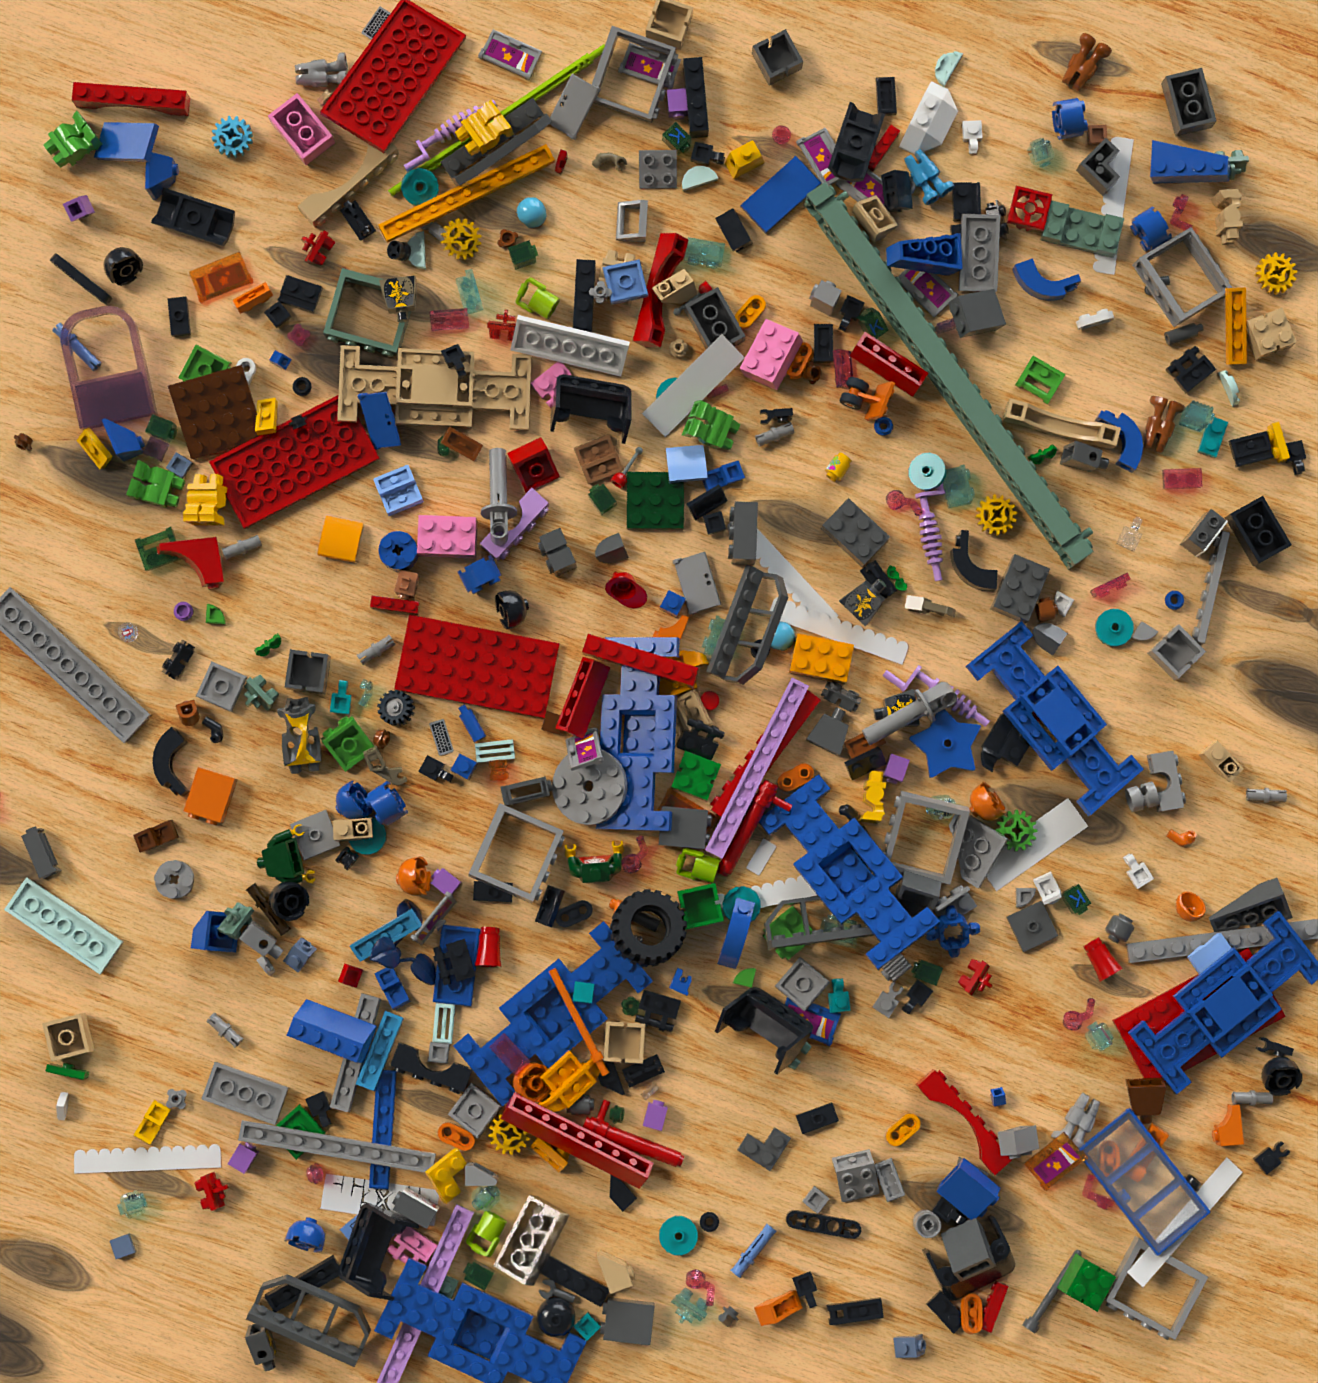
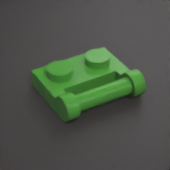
[1015,356,1066,404]

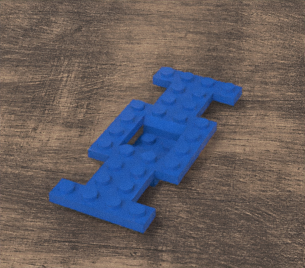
[965,621,1144,816]
[596,637,680,831]
[759,774,940,970]
[1128,911,1318,1094]
[453,921,653,1107]
[374,1257,587,1383]

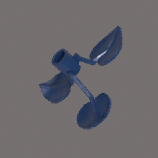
[370,899,436,985]

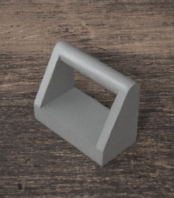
[616,200,648,242]
[465,1162,499,1186]

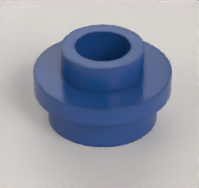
[874,417,893,436]
[1165,591,1184,610]

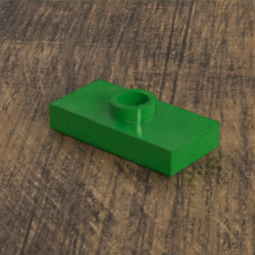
[45,1063,89,1080]

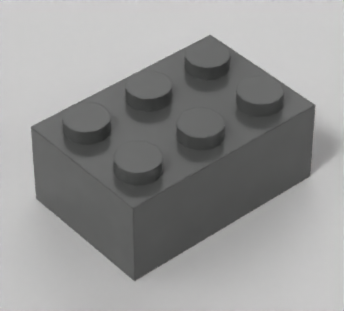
[1161,68,1217,137]
[684,287,746,349]
[821,498,890,567]
[728,501,758,565]
[990,554,1050,624]

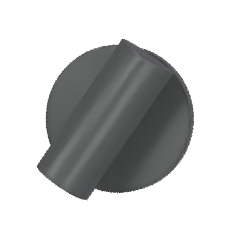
[718,1306,739,1327]

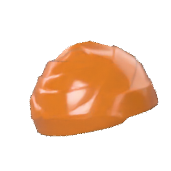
[1176,891,1206,922]

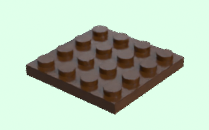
[168,365,259,459]

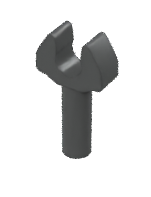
[539,1279,575,1303]

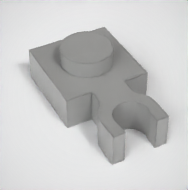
[872,981,904,1018]

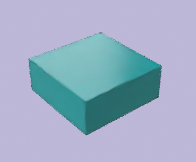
[573,981,594,1003]
[573,1312,601,1341]

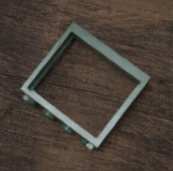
[323,268,411,357]

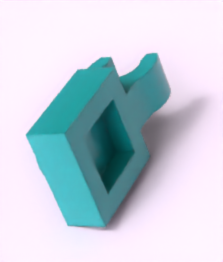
[330,680,352,714]
[828,978,851,1013]

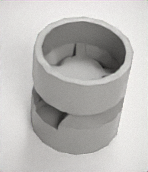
[1125,781,1159,812]
[913,1209,941,1238]

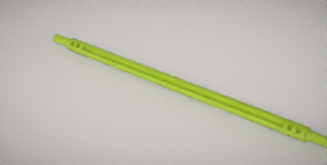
[388,44,605,196]

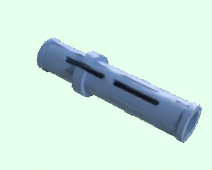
[52,323,102,371]
[730,1224,777,1278]

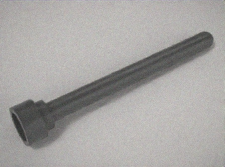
[1022,1250,1082,1334]

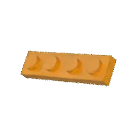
[1225,287,1247,365]

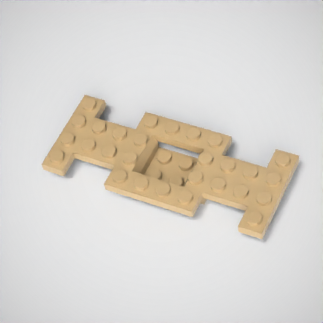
[337,345,531,431]

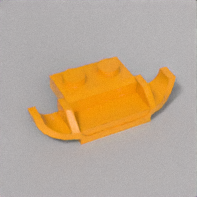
[659,650,709,696]
[538,1050,600,1112]

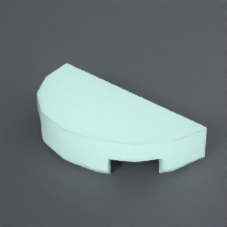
[935,51,963,87]
[682,166,719,191]
[407,231,426,270]
[1218,370,1240,407]

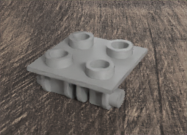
[639,150,677,188]

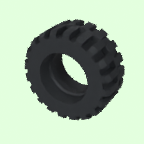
[610,889,687,967]

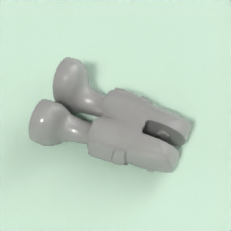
[295,52,348,87]
[1051,1093,1100,1151]

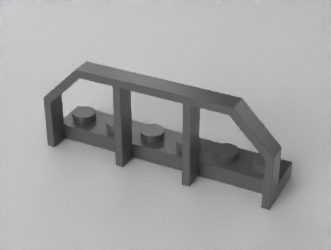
[440,98,552,186]
[706,565,789,685]
[764,896,874,951]
[246,1274,371,1367]

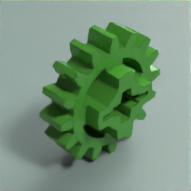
[995,810,1038,852]

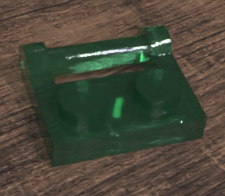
[135,527,180,571]

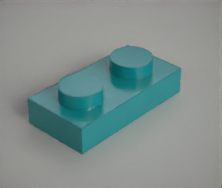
[1197,416,1228,458]

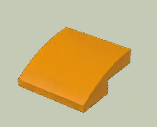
[317,516,364,563]

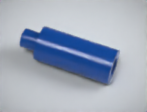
[458,705,486,743]

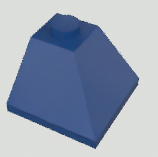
[145,152,179,200]
[102,418,145,462]
[191,911,238,953]

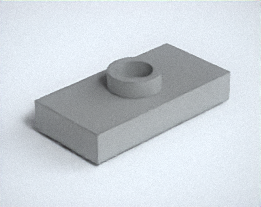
[874,1158,905,1202]

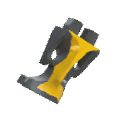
[277,697,322,774]

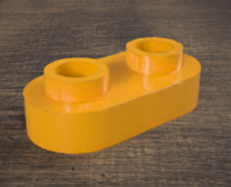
[735,295,766,329]
[885,1113,920,1146]

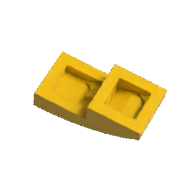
[133,1100,171,1146]

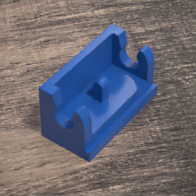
[669,968,692,996]

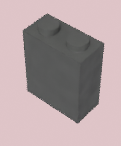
[948,289,1006,338]
[658,806,712,849]
[941,1218,996,1282]
[600,1297,655,1345]

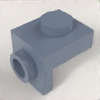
[283,938,316,973]
[893,1334,926,1358]

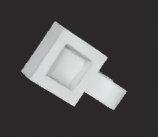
[962,120,982,154]
[1123,854,1154,889]

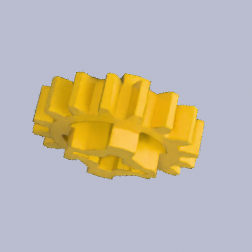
[440,218,482,260]
[1254,252,1297,295]
[975,494,1017,536]
[488,1114,530,1155]

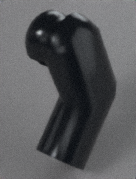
[202,716,224,743]
[839,804,858,821]

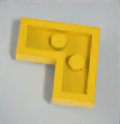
[425,1148,467,1204]

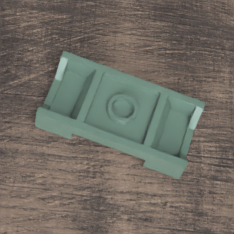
[1040,200,1124,258]

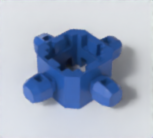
[925,905,980,958]

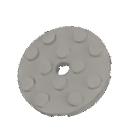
[552,749,627,825]

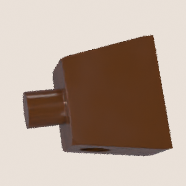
[1126,1078,1166,1124]

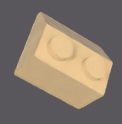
[852,195,898,242]
[597,1250,635,1294]

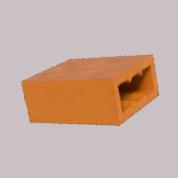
[183,767,238,826]

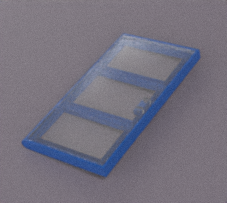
[1075,1108,1211,1256]

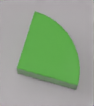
[206,604,226,625]
[733,968,756,988]

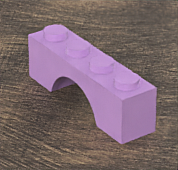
[480,488,549,561]

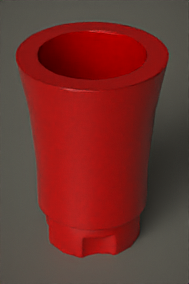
[475,927,502,968]
[1083,937,1123,982]

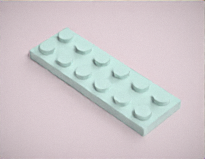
[4,877,123,974]

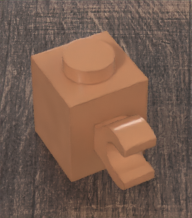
[394,570,420,600]

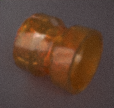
[488,759,509,781]

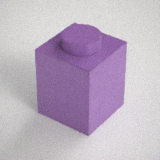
[667,88,688,119]
[63,195,95,222]
[883,754,910,785]
[431,868,462,895]
[643,1099,668,1131]
[228,1142,259,1174]

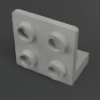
[933,885,977,918]
[832,1149,880,1202]

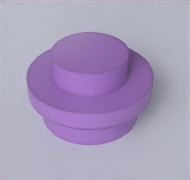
[174,602,193,621]

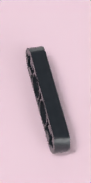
[50,253,113,306]
[786,1210,861,1239]

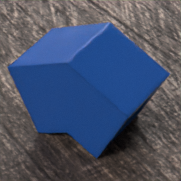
[269,350,292,370]
[990,1087,1006,1107]

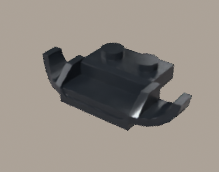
[981,713,1030,772]

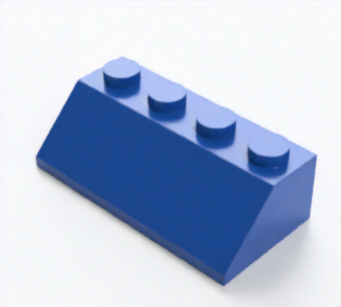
[286,999,377,1063]

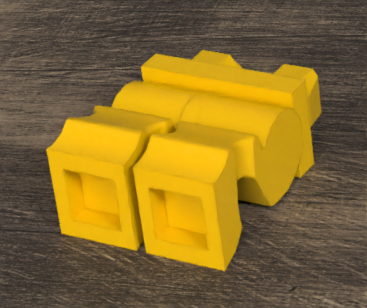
[455,100,514,156]
[183,474,227,526]
[859,771,886,824]

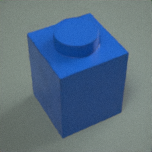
[660,590,686,618]
[451,753,478,781]

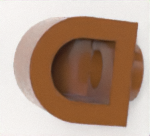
[1034,597,1058,623]
[176,699,200,726]

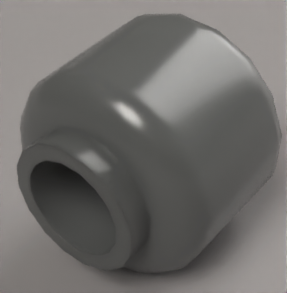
[1105,914,1134,944]

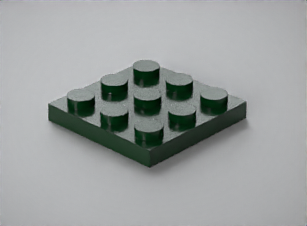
[627,472,684,530]

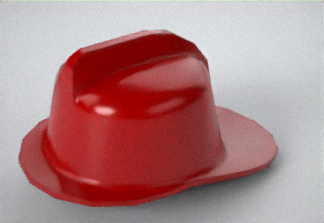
[605,572,648,609]

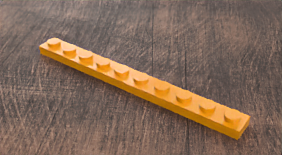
[378,144,555,243]

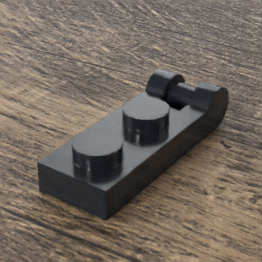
[826,1297,884,1325]

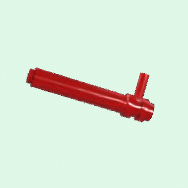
[717,779,792,877]
[583,1099,684,1167]

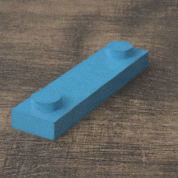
[350,909,422,962]
[356,1011,404,1092]

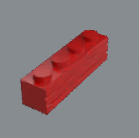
[868,125,900,172]
[370,595,420,615]
[982,1281,1009,1333]

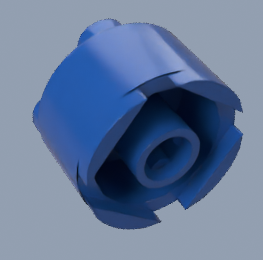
[1052,98,1088,140]
[1130,207,1172,252]
[379,531,419,572]
[457,555,502,594]
[365,781,408,826]

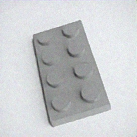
[959,214,1000,292]
[202,1062,289,1125]

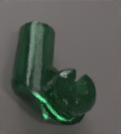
[437,434,450,456]

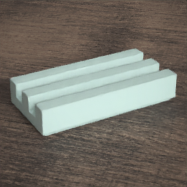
[475,739,515,763]
[432,1003,455,1044]

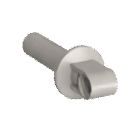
[481,448,517,546]
[862,682,957,745]

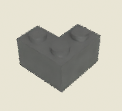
[1076,138,1120,196]

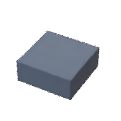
[166,452,193,479]
[110,1233,136,1259]

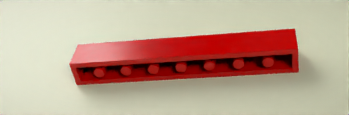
[710,690,821,818]
[500,1092,653,1189]

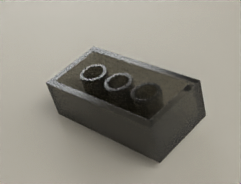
[493,1195,570,1286]

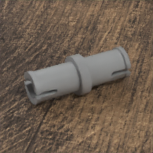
[755,422,795,447]
[222,535,262,560]
[357,635,396,665]
[1246,788,1287,803]
[206,1013,244,1048]
[1231,1090,1273,1106]

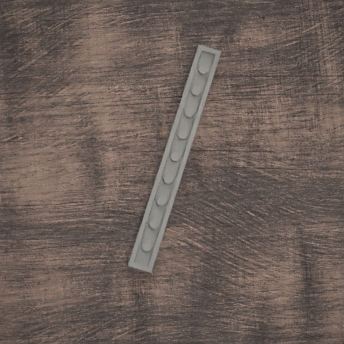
[1126,919,1318,963]
[238,1120,436,1173]

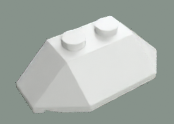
[899,81,958,155]

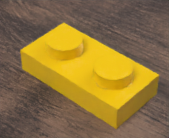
[255,398,278,435]
[1267,422,1290,463]
[76,427,113,469]

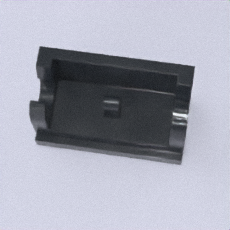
[881,170,913,212]
[715,208,753,252]

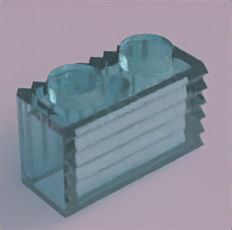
[1179,400,1215,432]

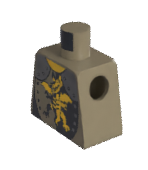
[379,275,417,323]

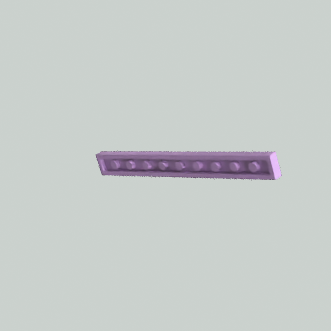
[705,678,809,859]
[377,1204,474,1383]

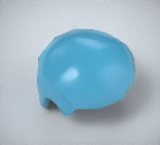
[516,197,547,228]
[770,621,795,651]

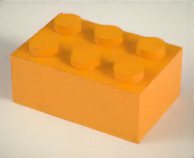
[789,633,854,684]

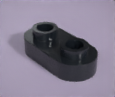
[555,900,593,928]

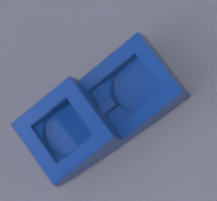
[702,460,745,492]
[374,968,411,1011]

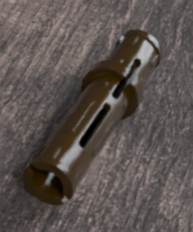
[246,883,291,936]

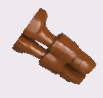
[1062,33,1112,91]
[1143,396,1185,453]

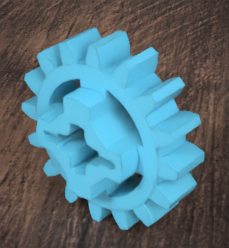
[211,116,253,158]

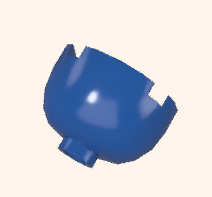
[336,781,372,819]
[284,1217,325,1253]

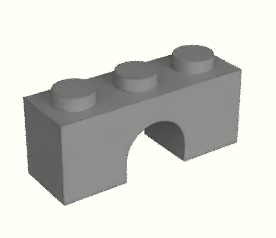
[1147,751,1186,812]

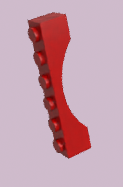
[72,82,190,116]
[632,233,689,348]
[582,634,699,689]
[916,1069,1012,1175]

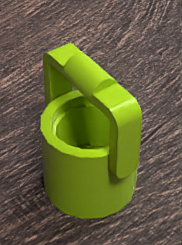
[516,277,560,319]
[676,848,720,883]
[466,1210,507,1257]

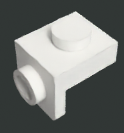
[1033,872,1062,905]

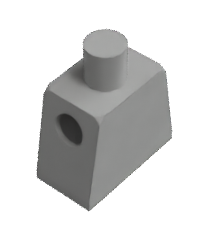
[239,920,283,960]

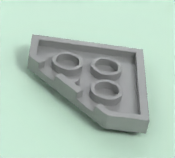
[949,814,1008,888]

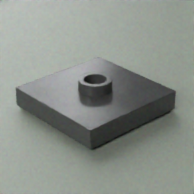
[1006,901,1058,952]

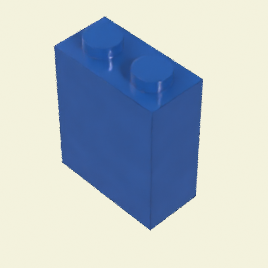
[936,1158,1000,1220]

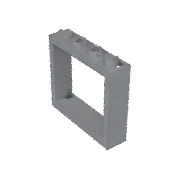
[592,26,678,123]
[1132,227,1232,327]
[882,791,970,885]
[468,803,565,904]
[1104,1236,1208,1340]

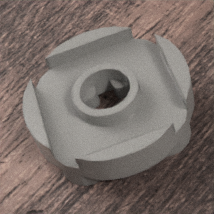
[154,860,194,899]

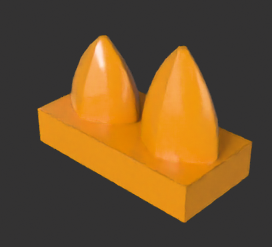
[530,1138,569,1172]

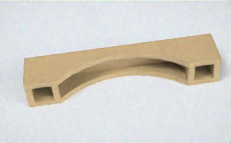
[298,143,399,227]
[1002,399,1121,450]

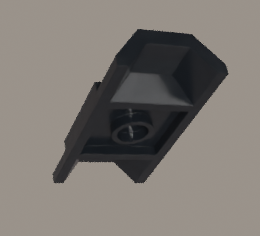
[828,102,885,182]
[151,187,235,247]

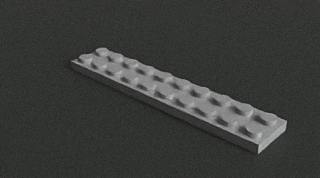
[0,587,152,744]

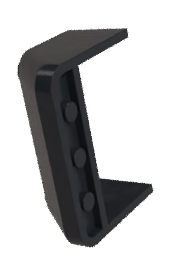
[550,375,632,444]
[714,987,813,1075]
[338,1204,420,1301]
[922,1215,1015,1301]

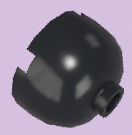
[103,247,143,286]
[495,590,529,630]
[269,881,309,921]
[1261,1057,1302,1096]
[536,1297,576,1338]

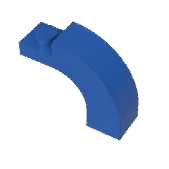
[1012,258,1081,301]
[1095,410,1143,473]
[717,898,755,969]

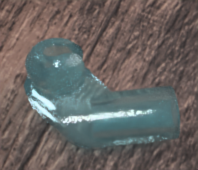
[358,679,373,708]

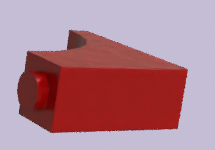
[157,537,224,590]

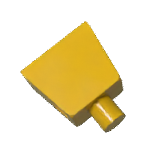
[725,140,765,180]

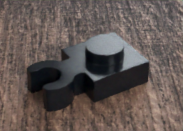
[1253,1141,1290,1175]

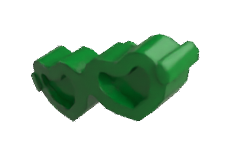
[1028,444,1057,464]
[887,565,907,591]
[254,633,281,656]

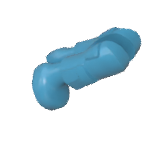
[904,149,955,205]

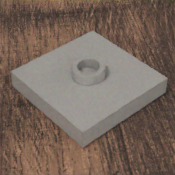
[196,661,247,712]
[290,810,341,860]
[775,957,830,1012]
[448,1083,502,1138]

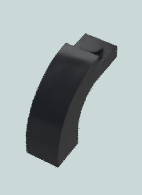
[950,530,998,592]
[152,727,190,796]

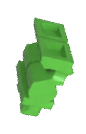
[43,111,102,168]
[682,400,740,450]
[126,460,185,508]

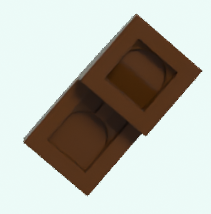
[133,820,179,853]

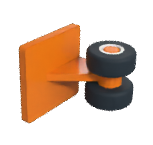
[839,377,895,421]

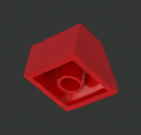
[507,437,560,493]

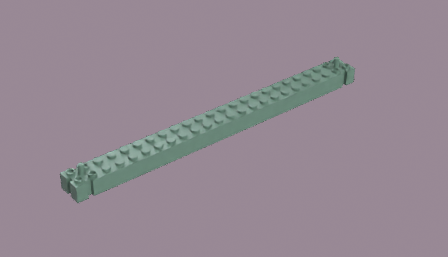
[804,182,1094,570]

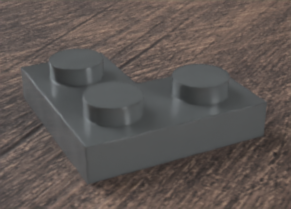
[737,1127,791,1171]

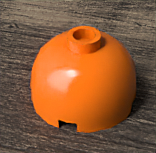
[969,782,1006,821]
[396,856,431,896]
[513,1063,551,1103]

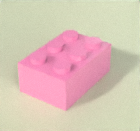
[268,93,335,166]
[740,319,803,390]
[417,515,478,558]

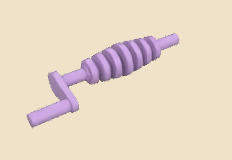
[404,100,497,172]
[915,483,946,582]
[883,665,990,727]

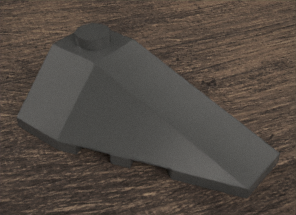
[1209,878,1293,932]

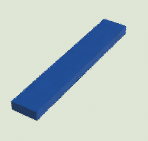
[369,1070,397,1189]

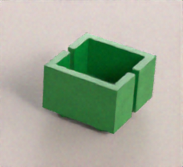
[671,751,721,802]
[677,883,724,929]
[1057,1253,1116,1312]

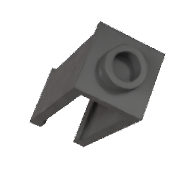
[500,776,553,806]
[21,826,62,879]

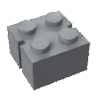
[1147,624,1206,680]

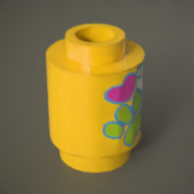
[825,452,852,482]

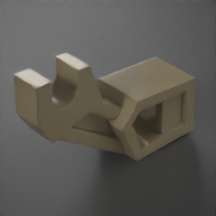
[905,595,956,618]
[363,746,407,785]

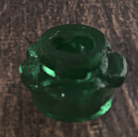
[621,997,640,1016]
[609,1105,625,1124]

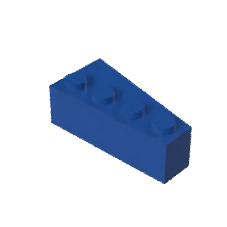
[1150,140,1230,184]
[886,233,963,276]

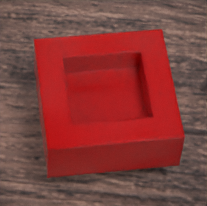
[338,963,363,988]

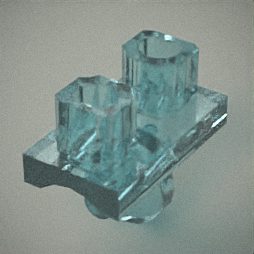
[671,1288,709,1324]

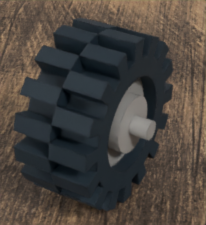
[377,690,415,726]

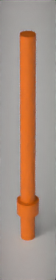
[549,968,609,1076]

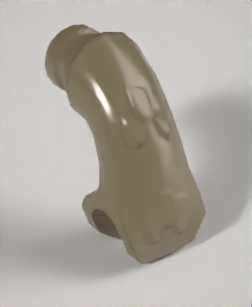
[592,152,627,171]

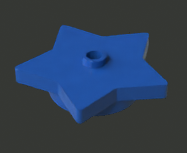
[909,709,981,778]

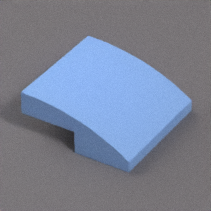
[666,445,708,483]
[373,465,424,516]
[1187,933,1231,974]

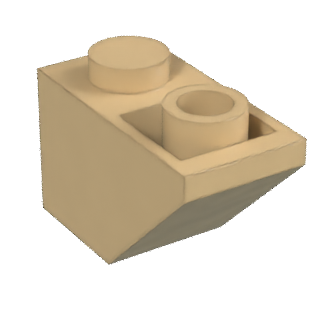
[652,269,698,304]
[1199,740,1244,782]
[333,818,373,842]

